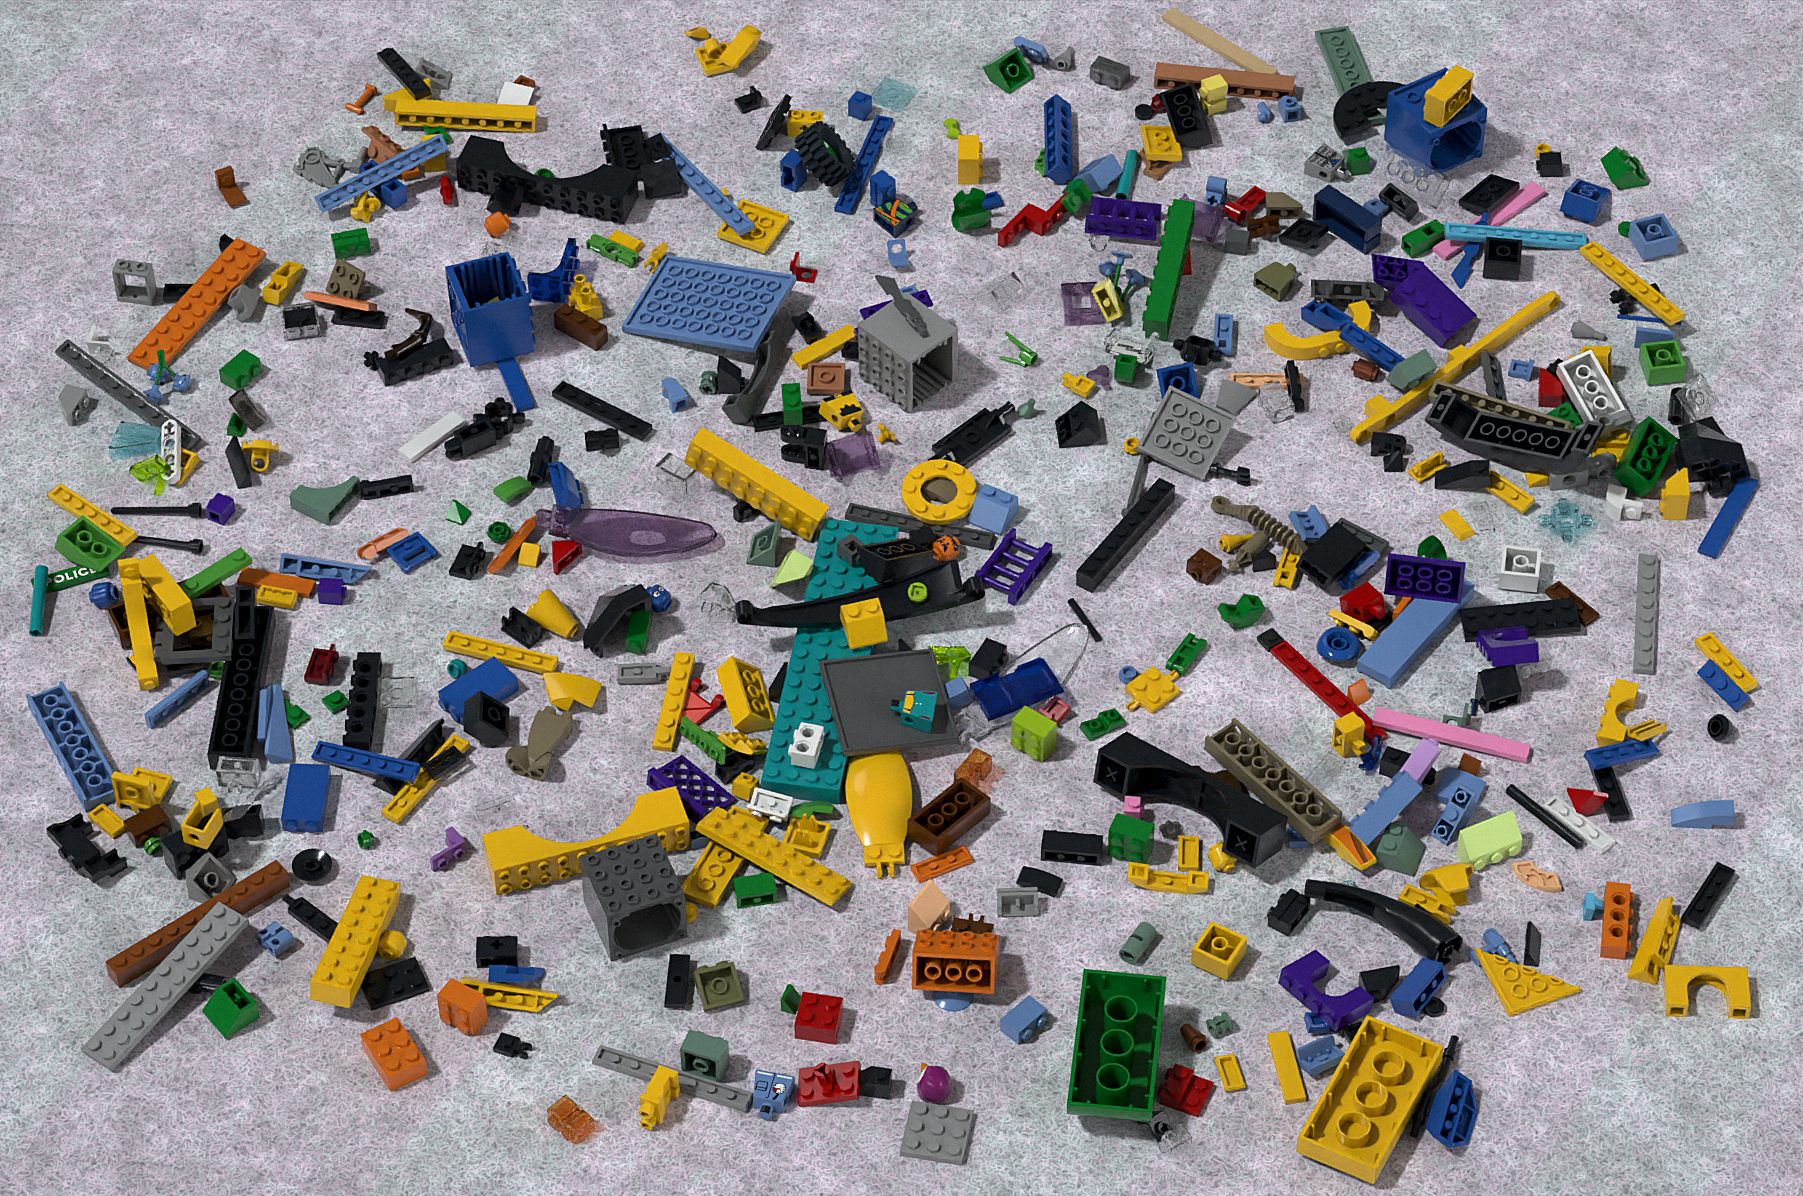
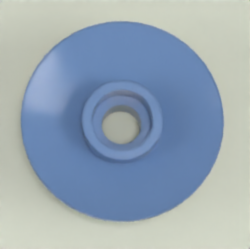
[933,991,974,1012]

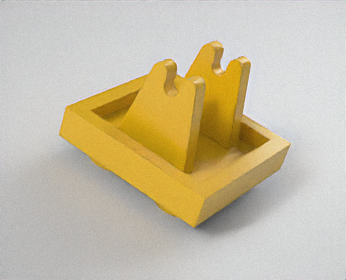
[782,813,831,859]

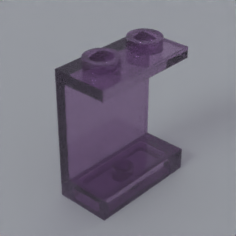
[1179,193,1226,243]
[824,430,881,481]

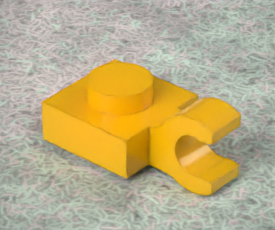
[644,242,669,273]
[1061,372,1095,398]

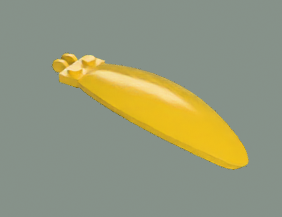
[845,750,912,878]

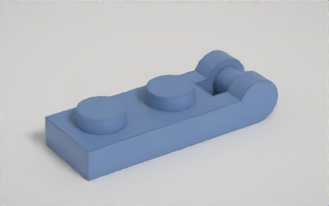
[1213,314,1233,356]

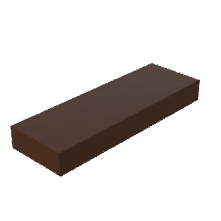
[1545,581,1600,627]

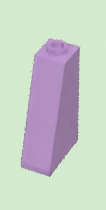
[1391,737,1442,810]

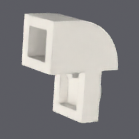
[1605,484,1643,521]

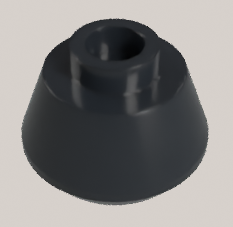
[1707,714,1733,741]

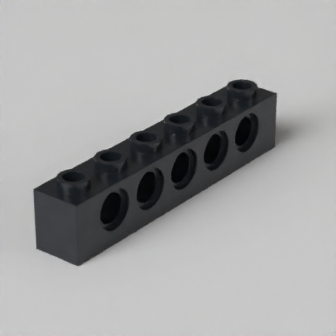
[342,652,382,752]

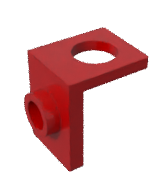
[790,252,817,283]

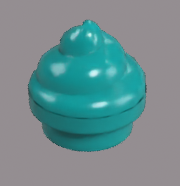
[447,659,467,678]

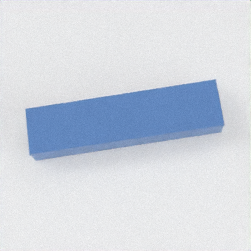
[1357,579,1475,689]
[26,681,116,813]

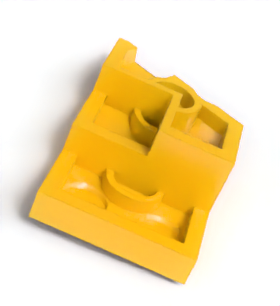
[541,672,602,712]

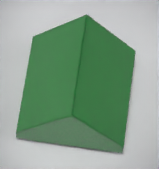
[226,412,247,438]

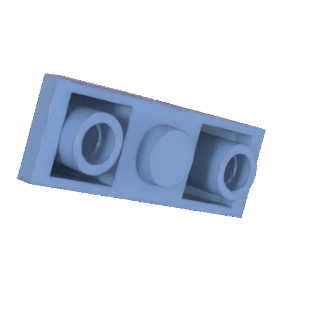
[1430,783,1477,845]

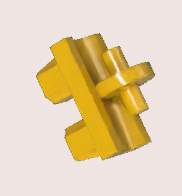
[350,191,381,223]

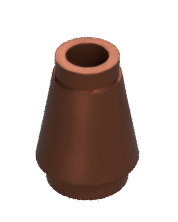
[1180,1023,1208,1052]

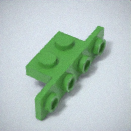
[680,716,732,765]

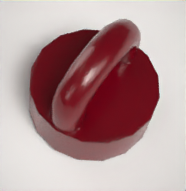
[1150,94,1165,112]

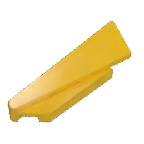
[1627,896,1681,985]
[460,976,560,1012]

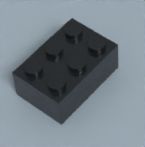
[161,812,230,880]

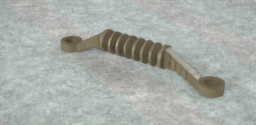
[1211,496,1307,557]

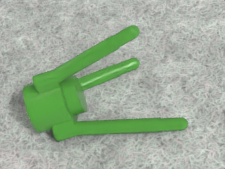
[999,331,1038,367]

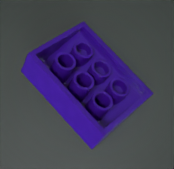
[1389,265,1477,348]
[1384,553,1466,604]

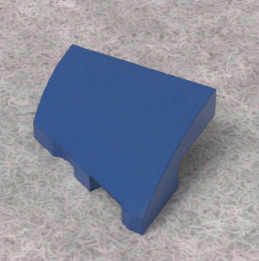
[488,965,545,982]

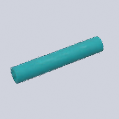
[29,565,49,636]

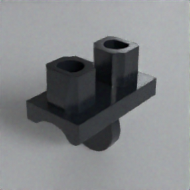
[791,311,822,345]
[584,428,620,452]

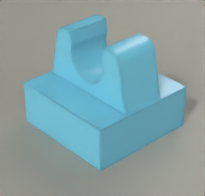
[1583,892,1604,921]

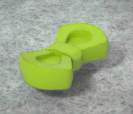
[943,118,961,139]

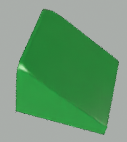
[781,984,801,1015]

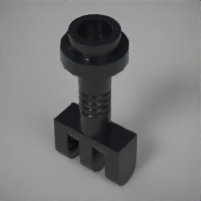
[1210,462,1251,487]

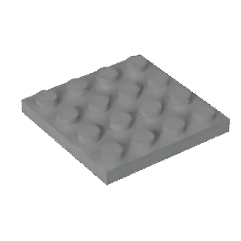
[1136,386,1237,482]

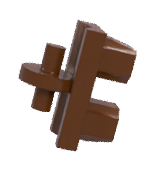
[1247,215,1280,239]

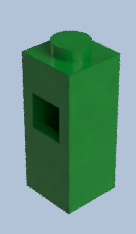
[1401,219,1445,259]
[625,607,653,654]

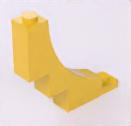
[118,557,159,690]

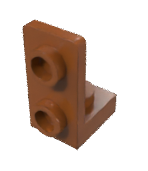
[214,165,246,208]

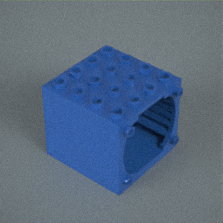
[1384,68,1488,181]
[445,252,536,367]

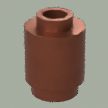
[1351,358,1380,381]

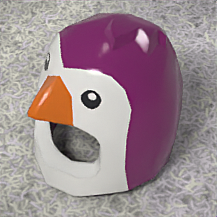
[917,1063,952,1104]

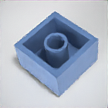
[1628,213,1678,260]

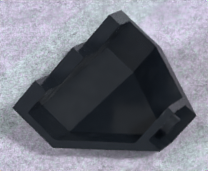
[1678,422,1751,481]
[583,584,652,658]

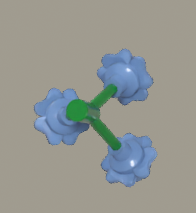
[143,350,191,403]

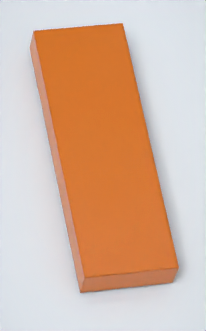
[910,845,973,884]

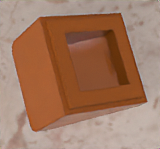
[1458,753,1482,777]

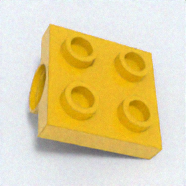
[695,38,739,76]

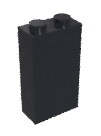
[1295,522,1367,590]

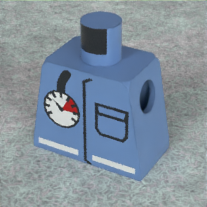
[753,1069,795,1120]

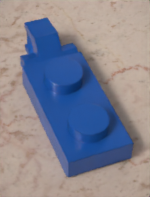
[1337,551,1381,590]

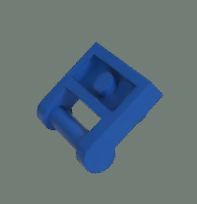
[386,531,438,574]

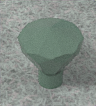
[1017,398,1036,419]

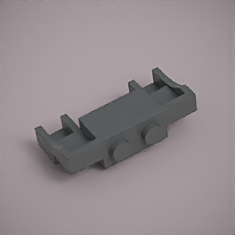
[1310,279,1385,304]

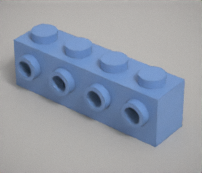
[1349,770,1423,846]

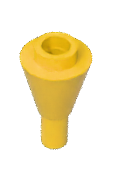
[1219,533,1253,553]

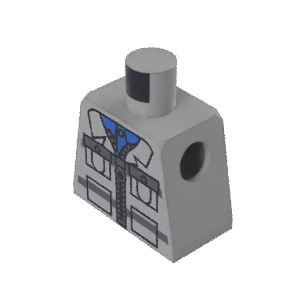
[1304,143,1349,183]

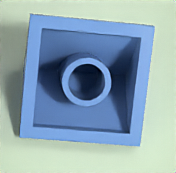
[1634,327,1674,348]

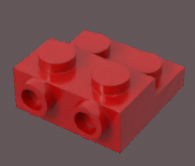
[1157,1064,1214,1118]

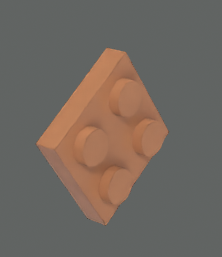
[807,363,845,394]

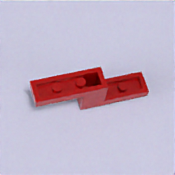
[998,191,1069,248]

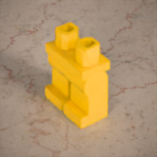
[639,1065,680,1130]

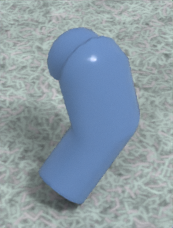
[1257,102,1272,123]

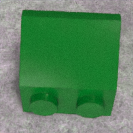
[982,47,1034,94]

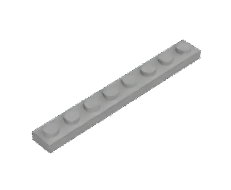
[1633,554,1658,675]

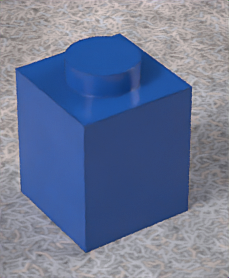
[848,91,872,121]

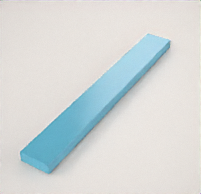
[1444,222,1587,250]

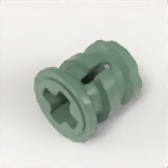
[699,370,718,395]
[1206,1011,1233,1037]

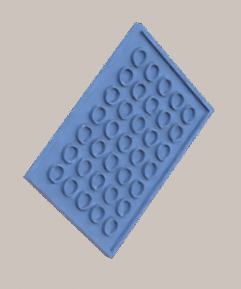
[621,255,797,353]

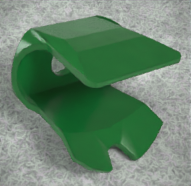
[951,188,992,232]

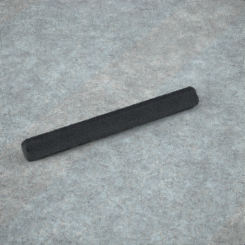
[1506,784,1584,849]

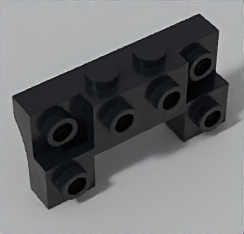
[46,813,128,883]

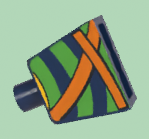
[873,198,918,239]

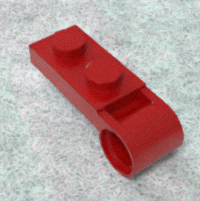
[1223,186,1266,223]

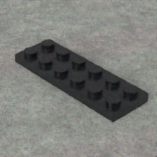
[1459,598,1581,642]

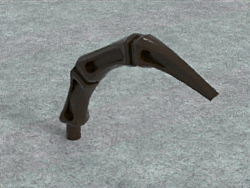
[384,308,434,359]

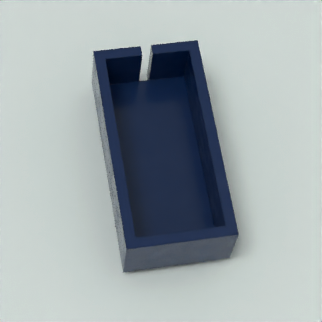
[1312,184,1382,255]

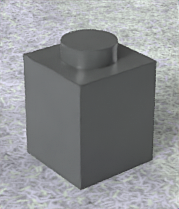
[1225,228,1252,256]

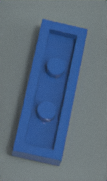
[1697,659,1750,712]

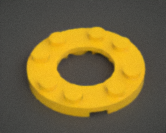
[901,459,977,525]

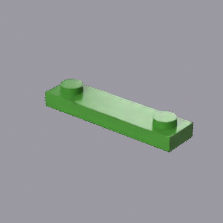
[179,547,253,599]

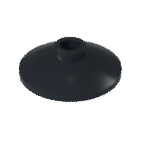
[292,848,332,882]

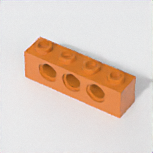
[1600,881,1634,960]

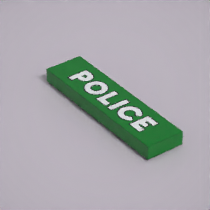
[31,565,110,594]

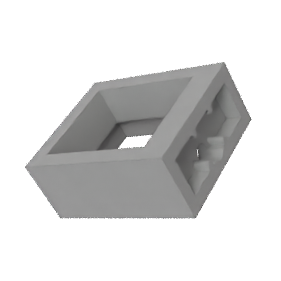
[112,259,158,306]

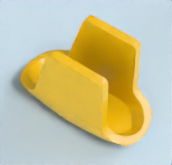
[1419,862,1474,907]

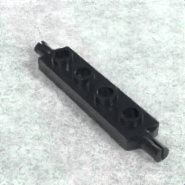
[282,894,338,944]

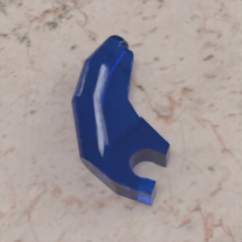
[1359,735,1382,771]

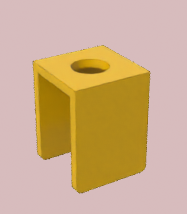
[181,801,223,850]

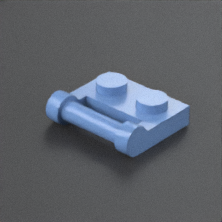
[1014,36,1050,63]

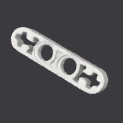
[161,420,181,484]

